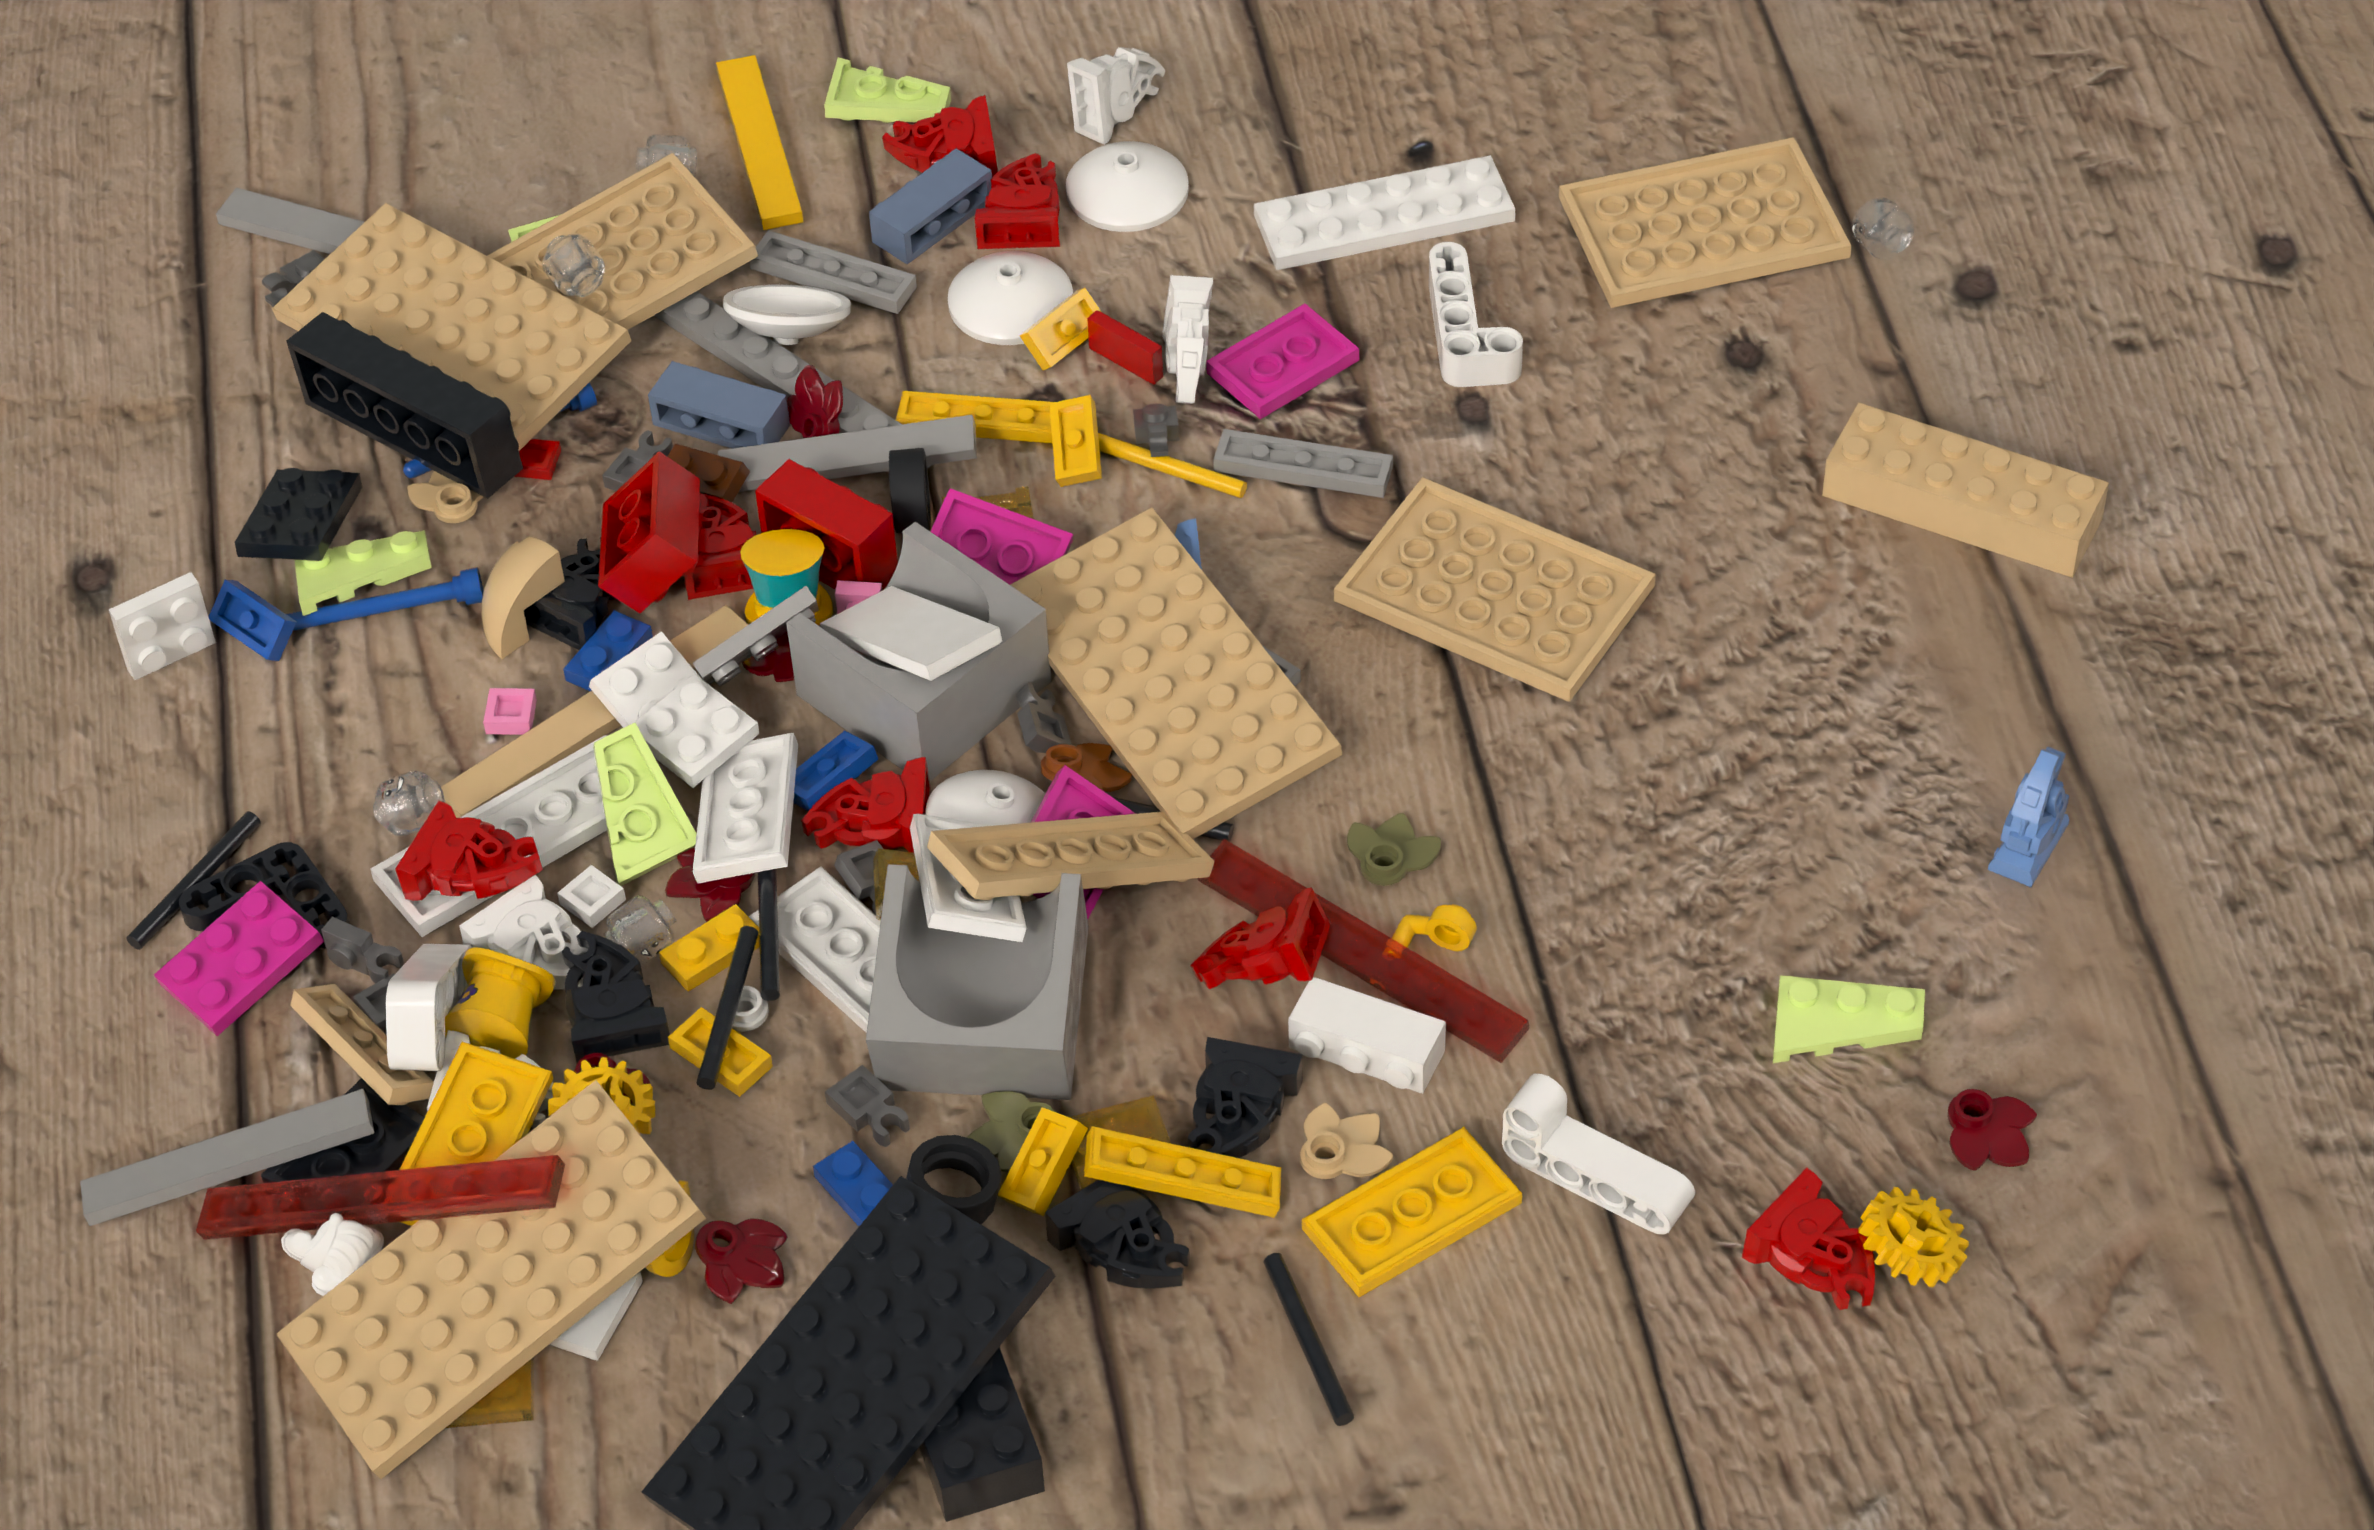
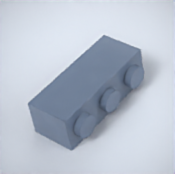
[869,148,992,264]
[648,361,790,449]

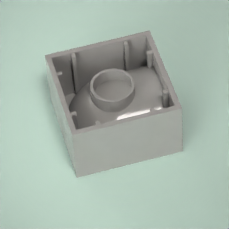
[786,522,1051,781]
[866,864,1089,1100]

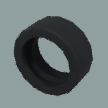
[889,448,931,533]
[906,1135,1002,1224]

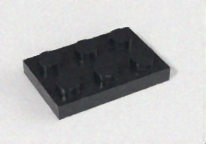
[234,468,362,561]
[261,1078,425,1224]

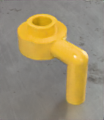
[1382,904,1477,965]

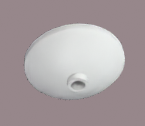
[1066,141,1189,232]
[948,251,1073,345]
[723,285,851,345]
[925,770,1046,826]

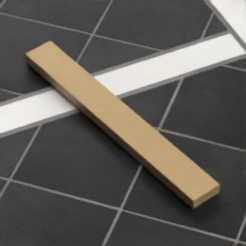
[435,605,749,818]

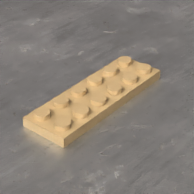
[927,812,1215,900]

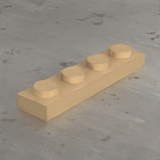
[290,984,434,1105]

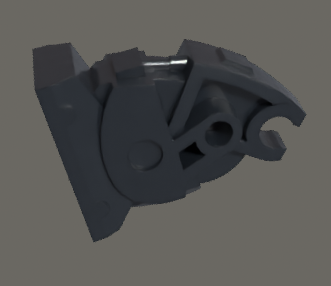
[524,537,616,650]
[562,931,670,1063]
[1188,1037,1303,1158]
[1045,1180,1190,1289]

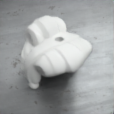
[281,1213,384,1296]

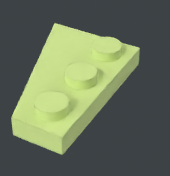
[824,57,951,123]
[295,530,432,616]
[593,723,697,886]
[1773,975,1925,1063]

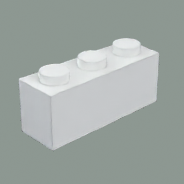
[1288,977,1446,1094]

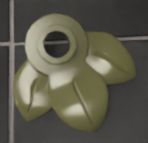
[1347,813,1441,886]
[967,1091,1057,1172]

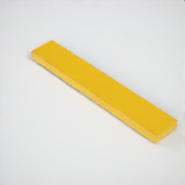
[716,55,803,230]

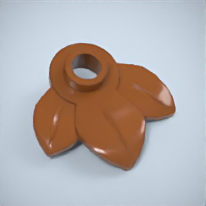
[1041,743,1132,792]

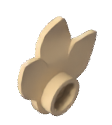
[407,471,484,523]
[1300,1103,1393,1179]

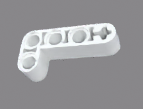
[1429,242,1523,387]
[386,944,472,1071]
[1502,1074,1695,1235]

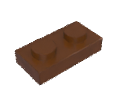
[667,443,750,502]

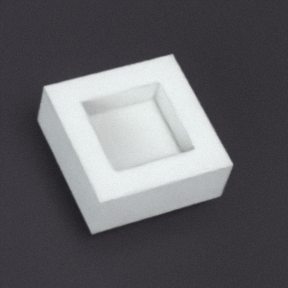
[557,865,626,928]

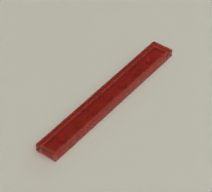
[1198,839,1529,1063]
[196,1155,565,1240]

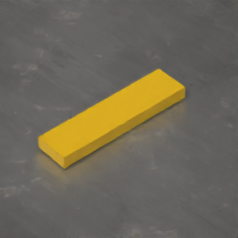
[896,391,1054,443]
[1084,1126,1281,1218]

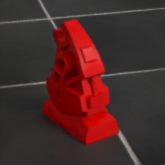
[882,95,998,177]
[975,153,1060,249]
[684,493,757,600]
[801,757,931,856]
[395,800,543,901]
[1190,887,1331,989]
[1742,1167,1875,1310]

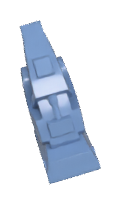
[1988,746,2069,887]

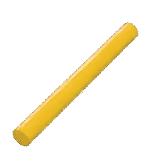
[1098,433,1247,498]

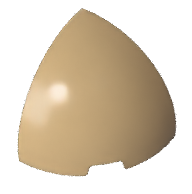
[481,537,565,659]

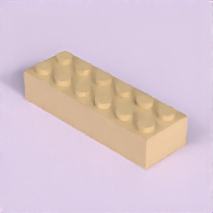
[1822,402,2109,578]

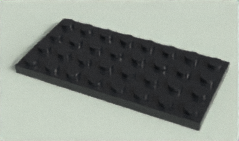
[641,1176,1056,1530]

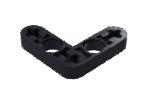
[179,842,350,949]

